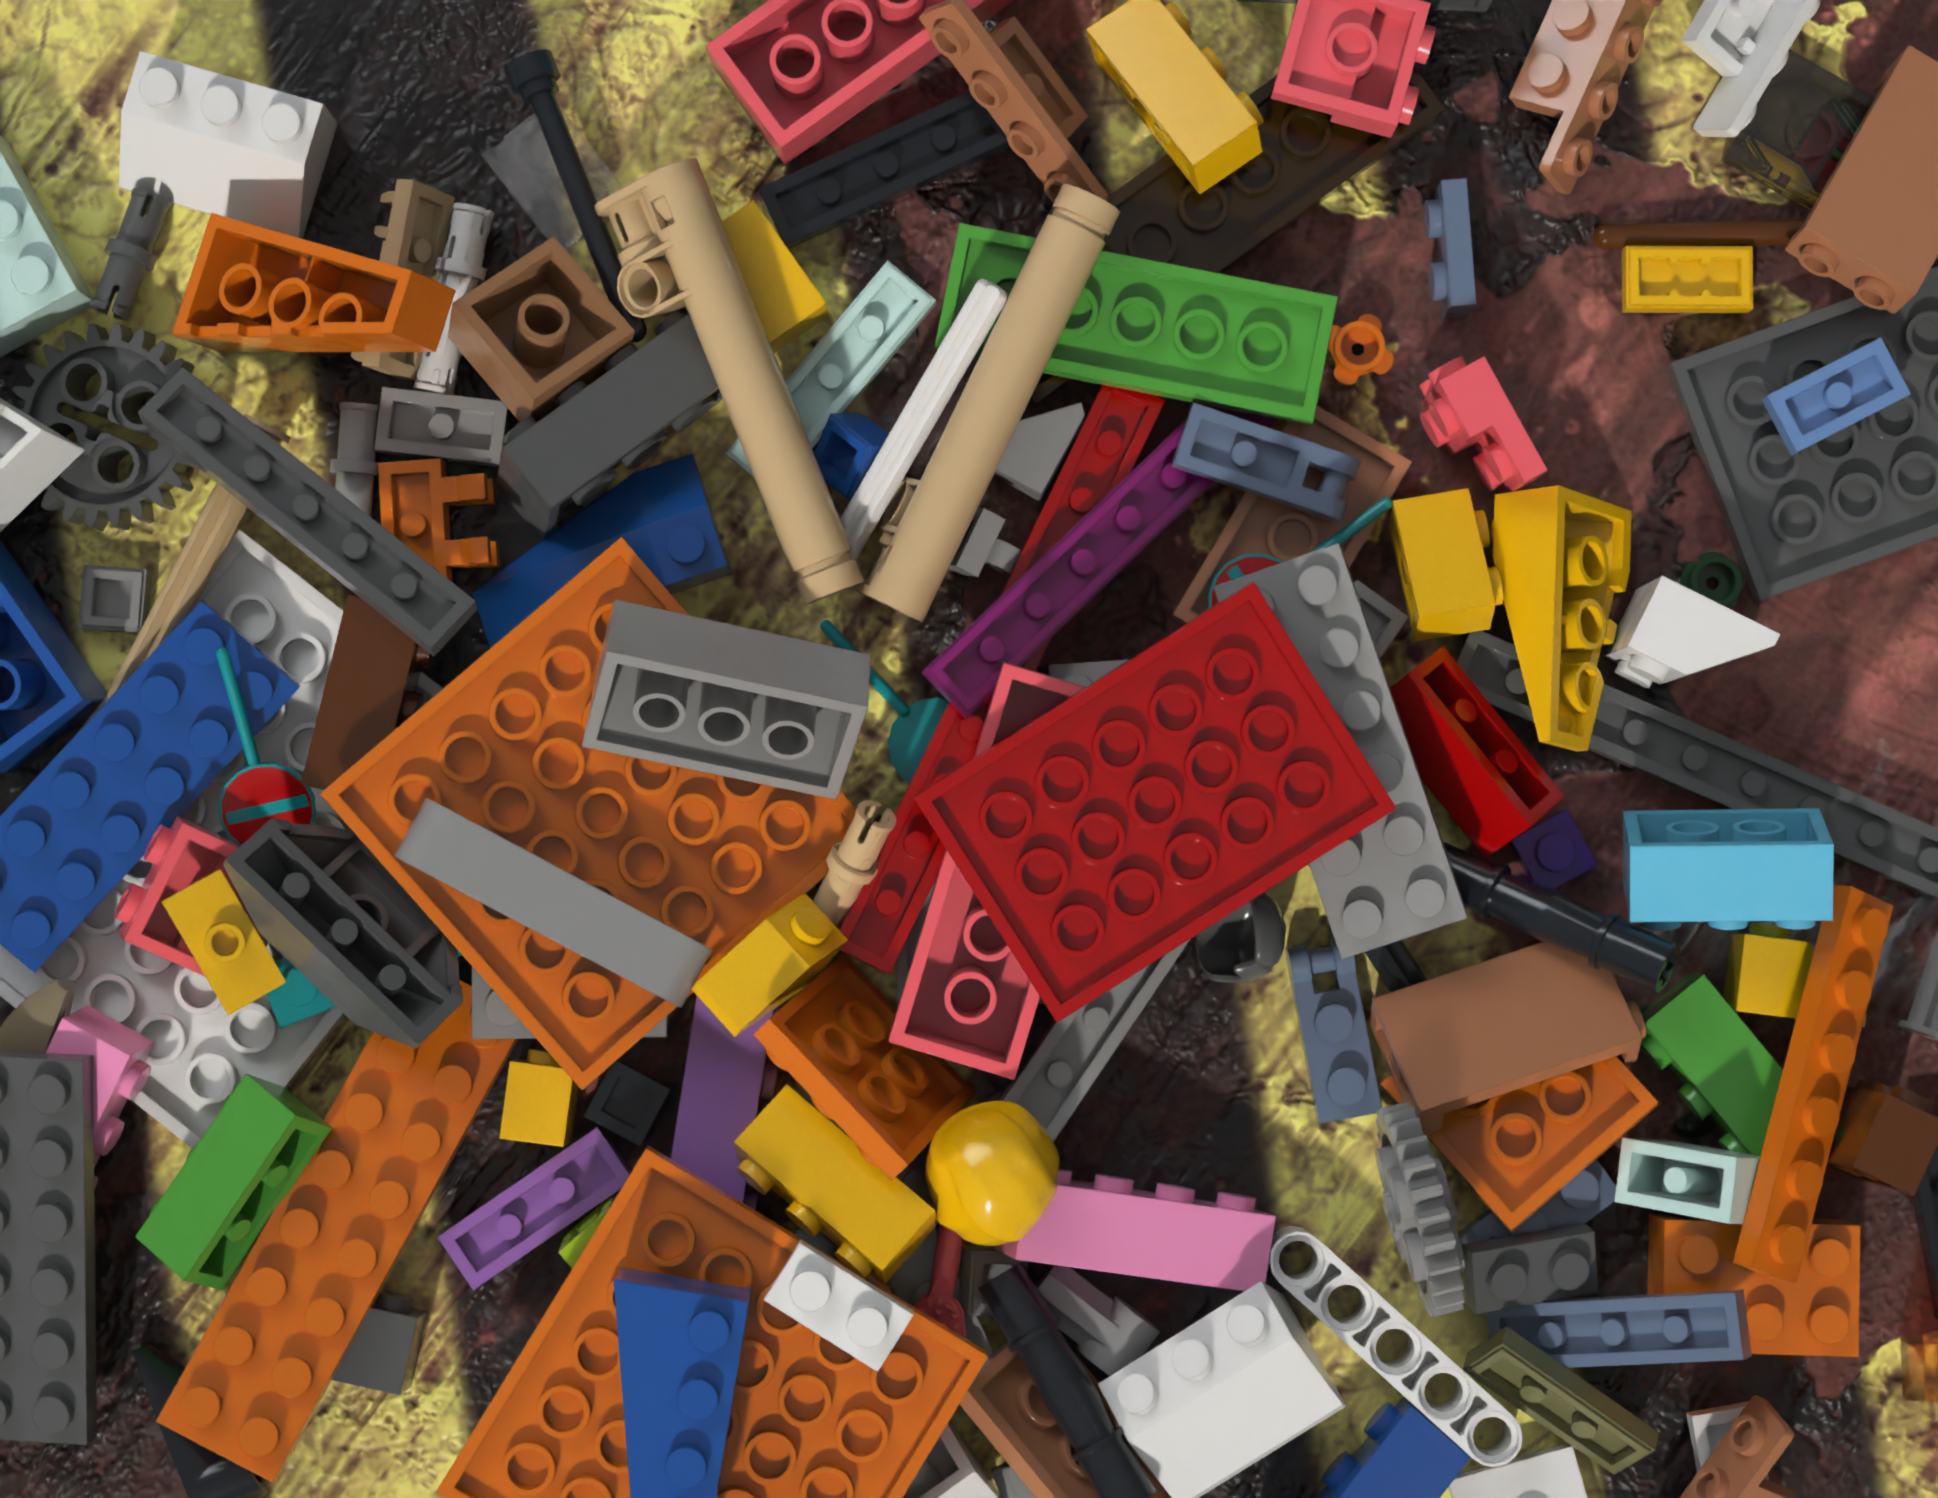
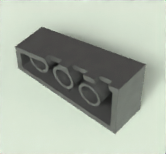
[496,308,723,541]

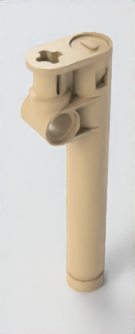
[594,158,865,605]
[852,184,1120,622]

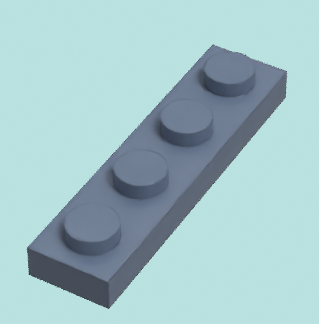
[1487,1289,1752,1368]

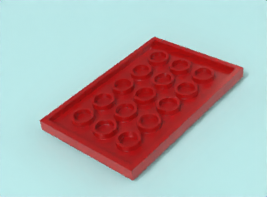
[913,582,1397,1023]

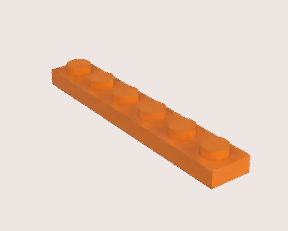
[1733,884,1893,1283]

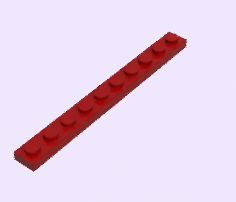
[839,385,1165,975]

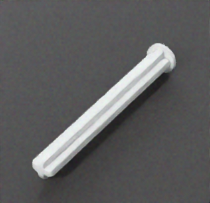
[840,279,1008,569]

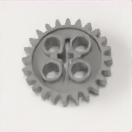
[1375,1101,1465,1317]

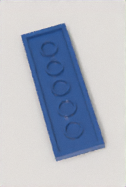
[0,599,300,973]

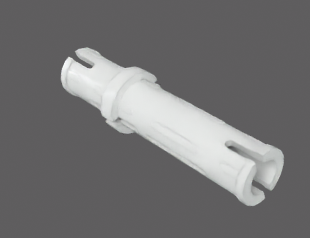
[413,203,494,395]

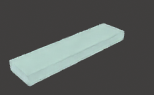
[726,260,937,479]

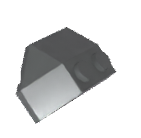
[223,818,463,1049]

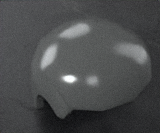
[1195,892,1286,983]

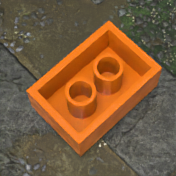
[1647,1213,1861,1357]

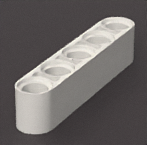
[1268,1226,1523,1467]

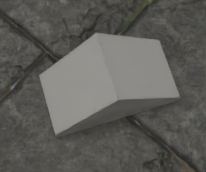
[993,403,1085,502]

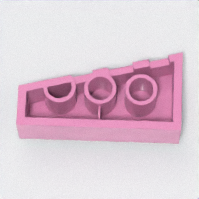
[990,1169,1276,1291]

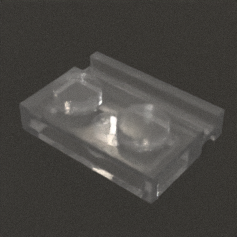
[481,108,623,253]

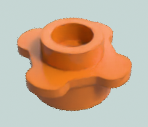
[1327,314,1394,386]

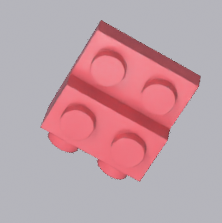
[1271,0,1436,138]
[1419,356,1547,494]
[114,816,269,976]

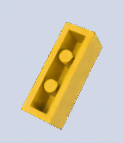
[1086,0,1263,194]
[734,1084,936,1285]

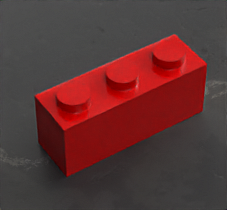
[1390,646,1565,858]

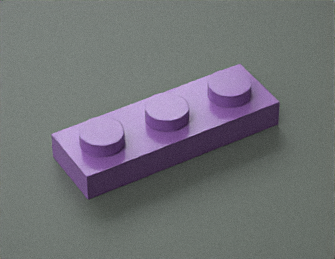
[437,1126,631,1290]

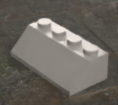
[581,599,871,800]

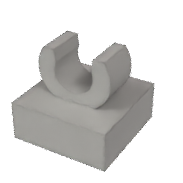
[948,508,1022,577]

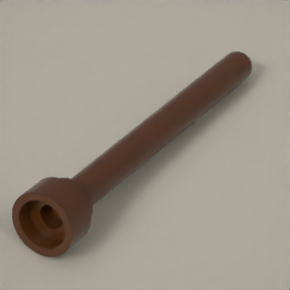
[1593,219,1806,250]

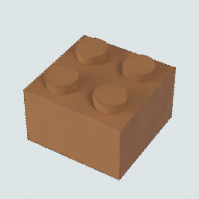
[448,236,635,422]

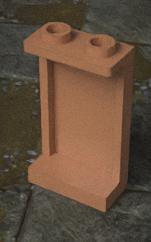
[1785,45,1938,314]
[1370,942,1646,1135]

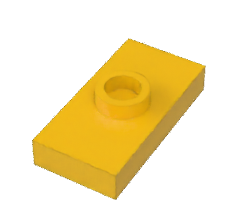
[1622,246,1753,313]
[161,868,286,1016]

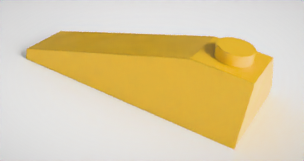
[1491,485,1632,752]

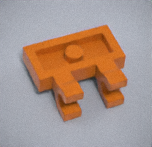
[378,458,500,583]

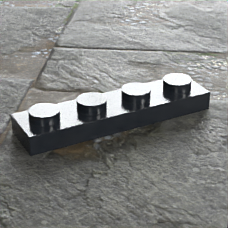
[758,90,1010,250]

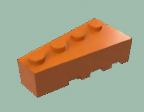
[172,213,456,352]

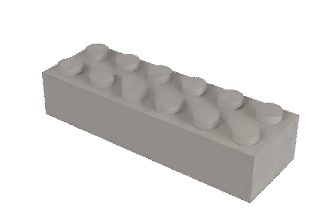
[1213,543,1467,959]

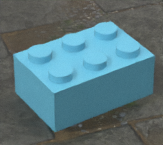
[1623,808,1834,931]

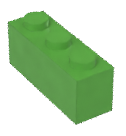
[1640,974,1783,1156]
[135,1074,332,1290]

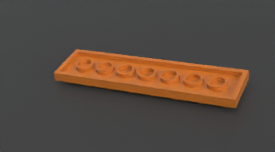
[156,980,518,1483]

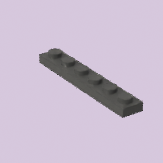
[138,367,477,657]

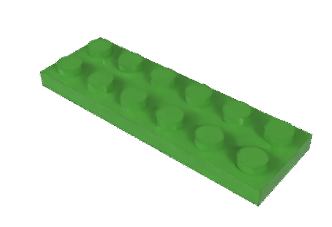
[934,223,1338,426]

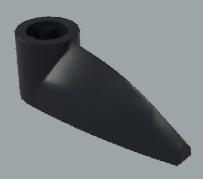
[132,1344,267,1498]

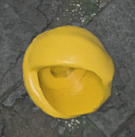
[925,1101,1060,1246]

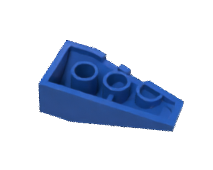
[472,453,733,648]

